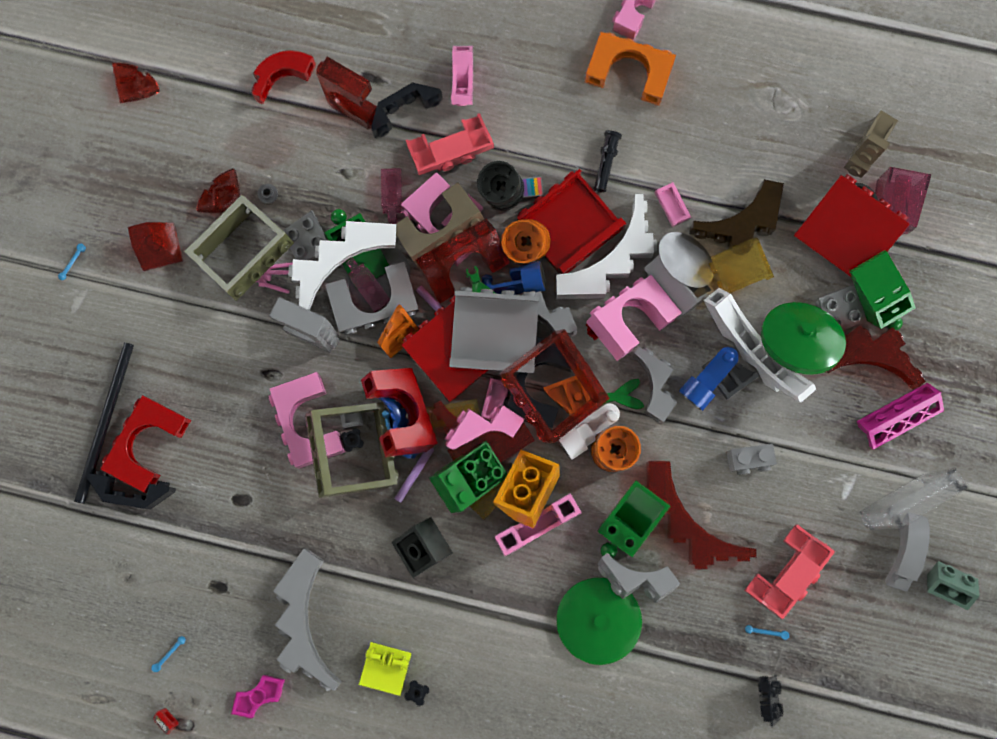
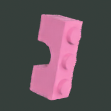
[612,0,656,41]

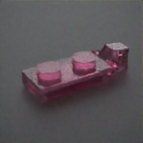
[381,168,402,224]
[346,258,390,312]

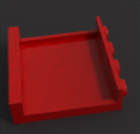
[517,169,626,274]
[794,174,910,277]
[401,296,489,403]

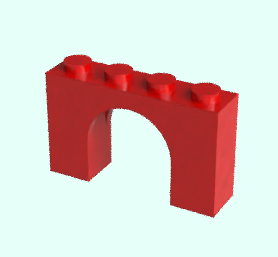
[361,368,438,457]
[100,395,191,493]

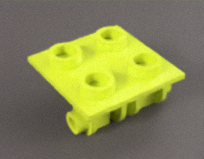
[359,642,412,696]

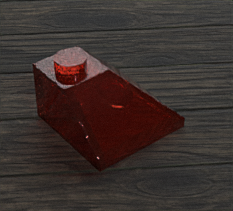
[128,222,183,271]

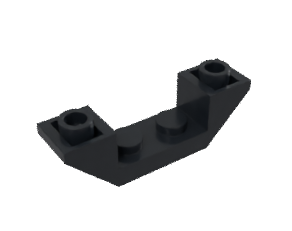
[371,82,443,139]
[87,471,176,510]

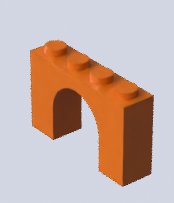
[585,32,676,106]

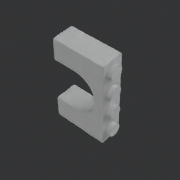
[325,262,419,335]
[269,297,339,353]

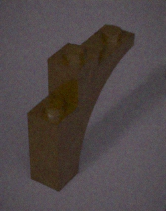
[689,179,784,255]

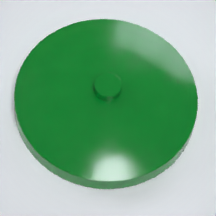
[761,302,846,375]
[556,577,642,665]

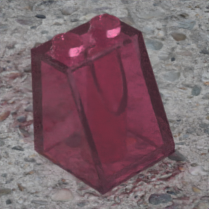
[875,167,931,234]

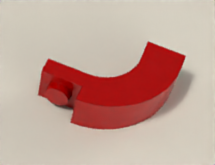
[252,50,316,104]

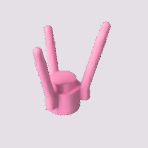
[256,262,293,294]

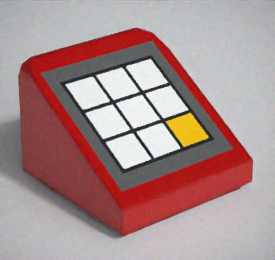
[153,708,179,734]

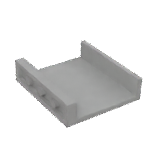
[450,287,540,373]

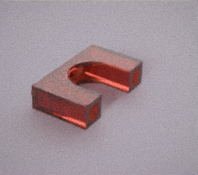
[316,56,377,130]
[415,218,509,304]

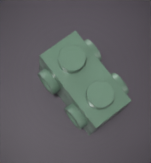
[927,561,980,610]

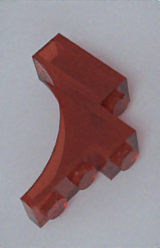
[827,325,926,390]
[432,400,535,462]

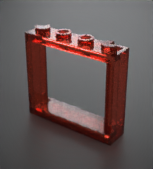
[499,329,610,443]

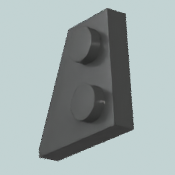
[702,359,760,400]

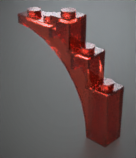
[647,461,757,569]

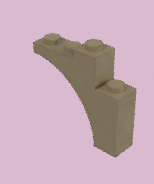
[844,110,898,178]

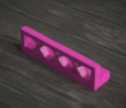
[857,383,944,450]

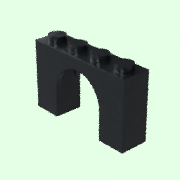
[503,336,578,430]

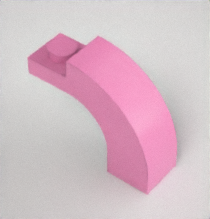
[451,46,473,106]

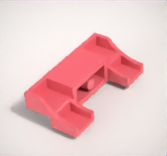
[405,113,494,176]
[744,524,835,619]

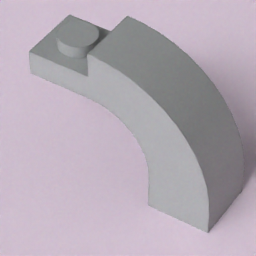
[885,512,930,592]

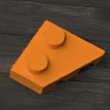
[377,304,420,359]
[543,374,595,420]

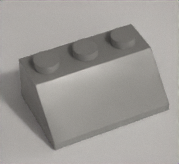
[644,255,714,316]

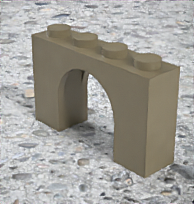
[396,183,487,269]

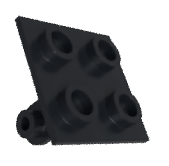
[758,675,784,727]

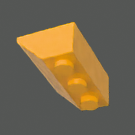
[493,450,560,529]

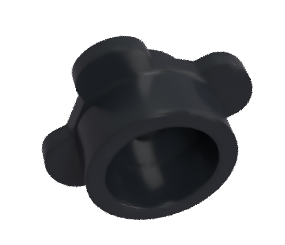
[341,428,364,452]
[404,680,429,706]

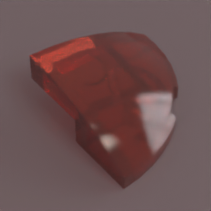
[112,62,160,103]
[197,168,240,213]

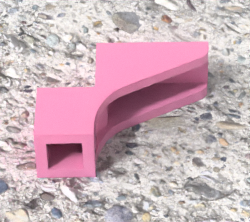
[445,405,525,449]

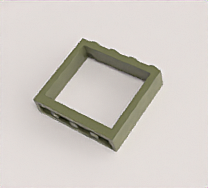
[184,195,294,301]
[305,402,398,498]

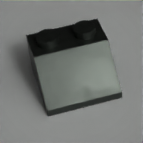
[392,517,453,578]

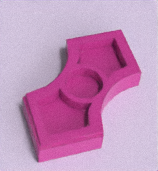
[231,675,285,719]

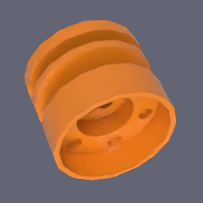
[501,219,550,263]
[591,426,641,472]

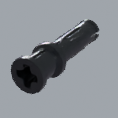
[593,130,622,193]

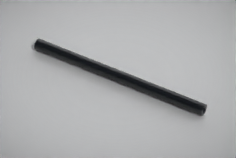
[74,342,134,504]

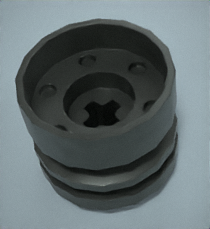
[477,161,525,211]

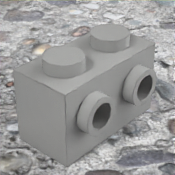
[726,444,777,475]

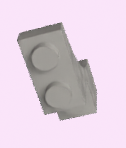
[531,291,577,342]
[632,347,677,424]
[597,553,680,603]

